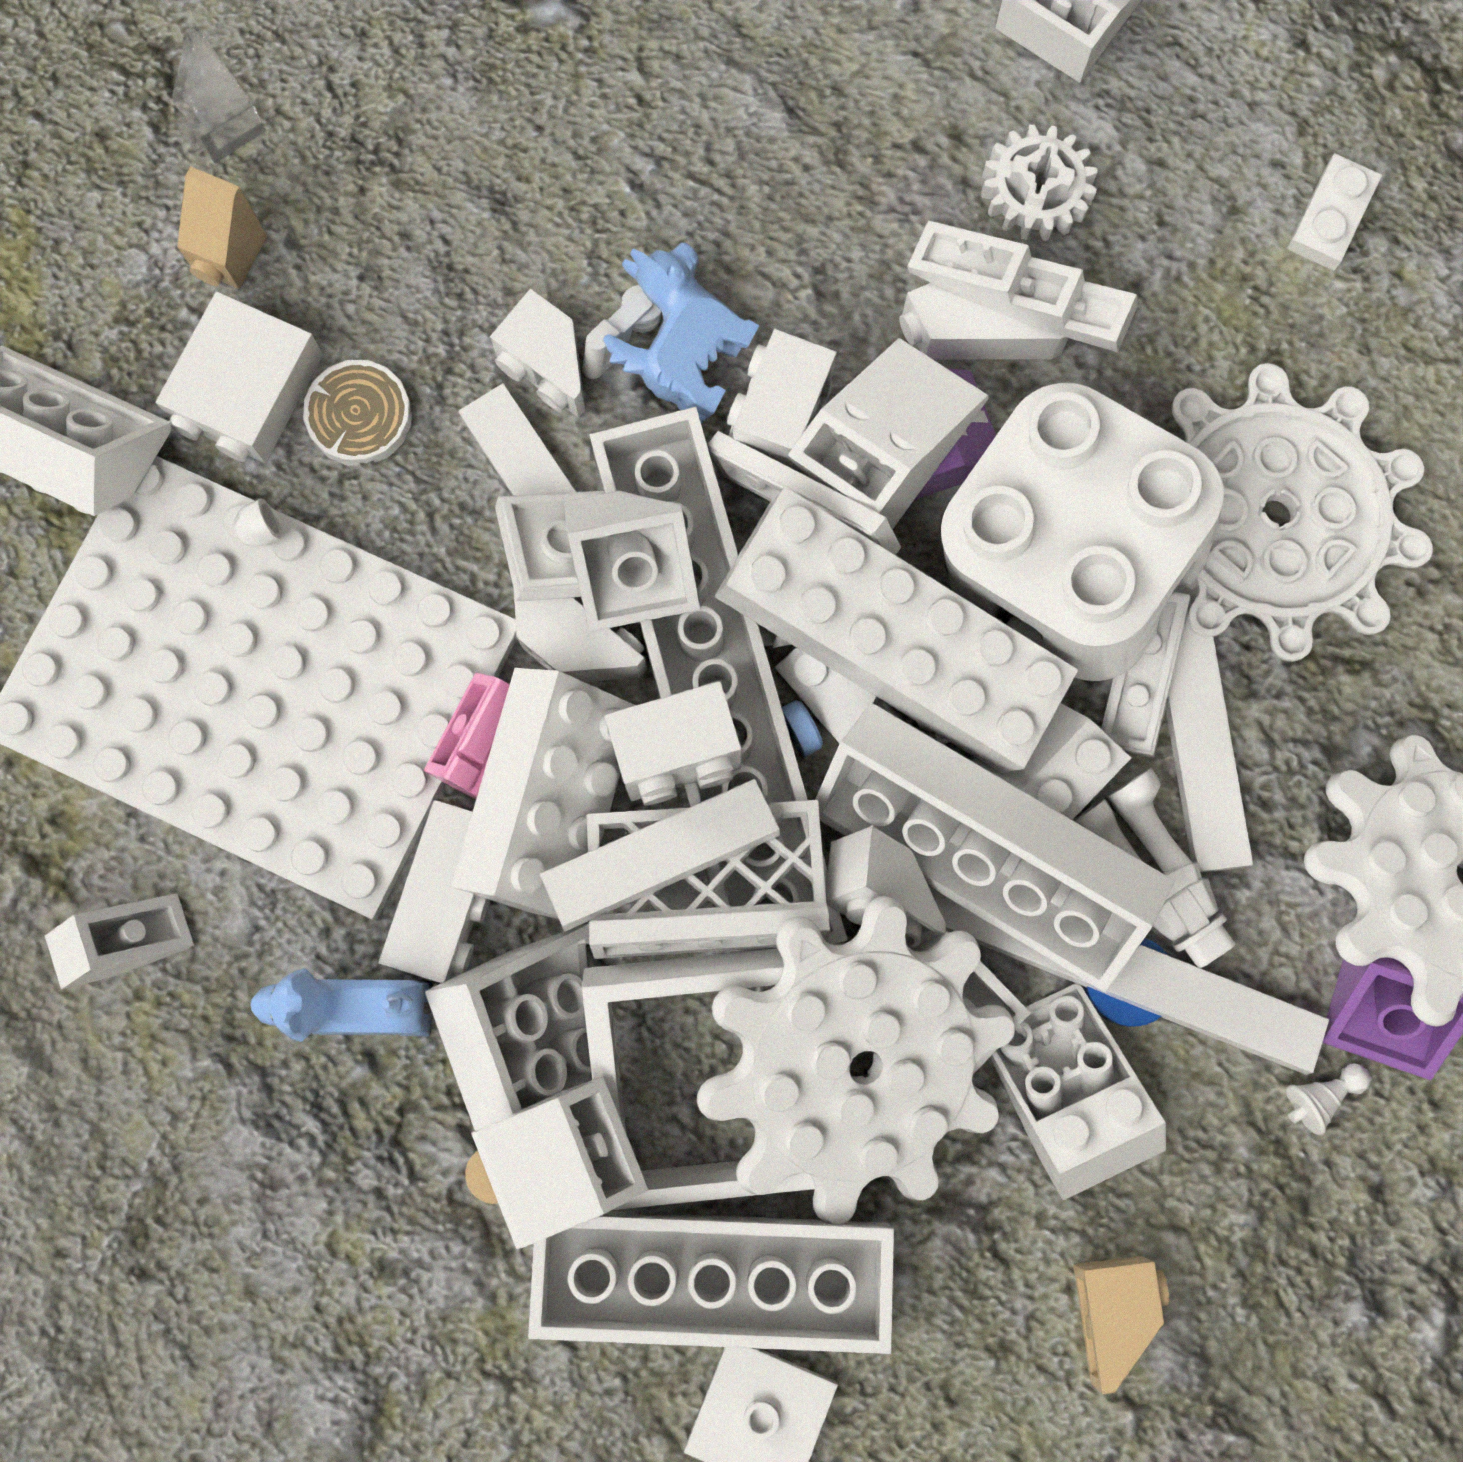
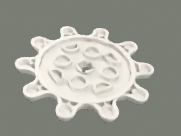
[1172,363,1433,662]
[1304,735,1463,1027]
[697,896,1015,1224]

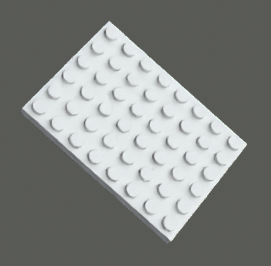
[0,456,517,921]

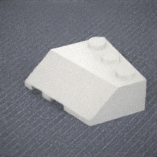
[425,924,592,1131]

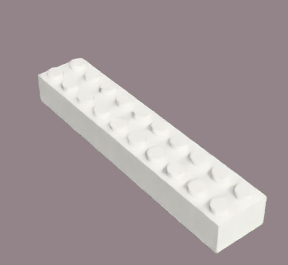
[589,407,847,953]

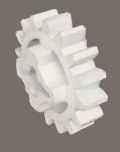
[981,124,1098,241]

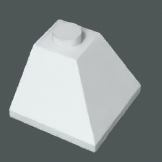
[563,491,700,632]

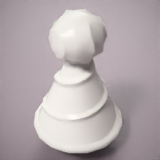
[1286,1063,1372,1136]

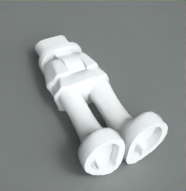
[1073,768,1236,968]

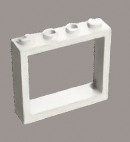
[582,948,815,1210]

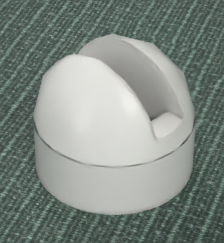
[234,499,282,547]

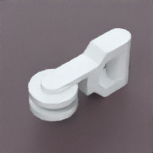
[582,285,662,379]

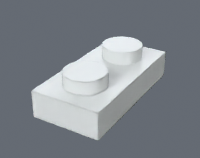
[1287,153,1382,271]

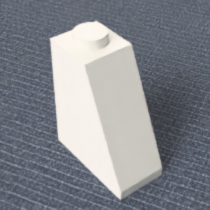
[899,243,1069,360]

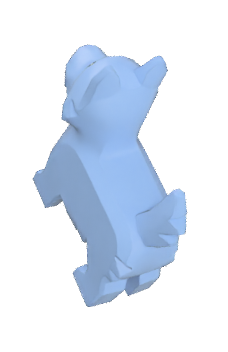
[603,242,759,423]
[250,968,432,1042]

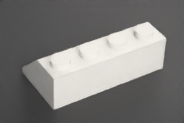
[0,346,171,516]

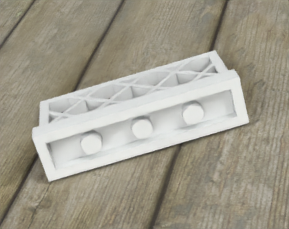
[587,800,830,959]

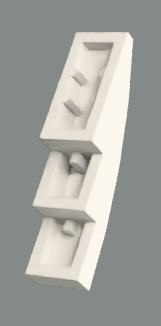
[907,221,1138,352]

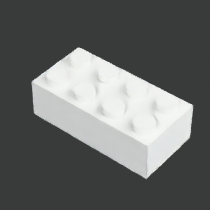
[451,668,636,919]

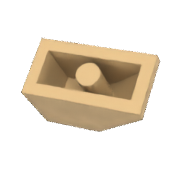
[177,166,267,289]
[1073,1256,1169,1394]

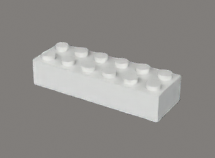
[714,486,1078,774]
[815,702,1175,993]
[528,1211,894,1354]

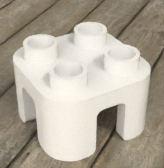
[941,383,1224,681]

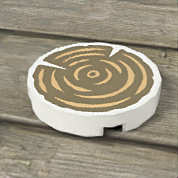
[303,360,412,466]

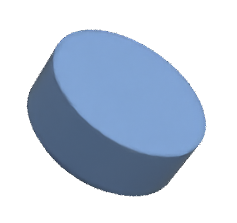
[781,700,823,758]

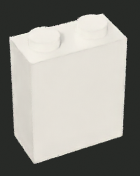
[155,291,324,464]

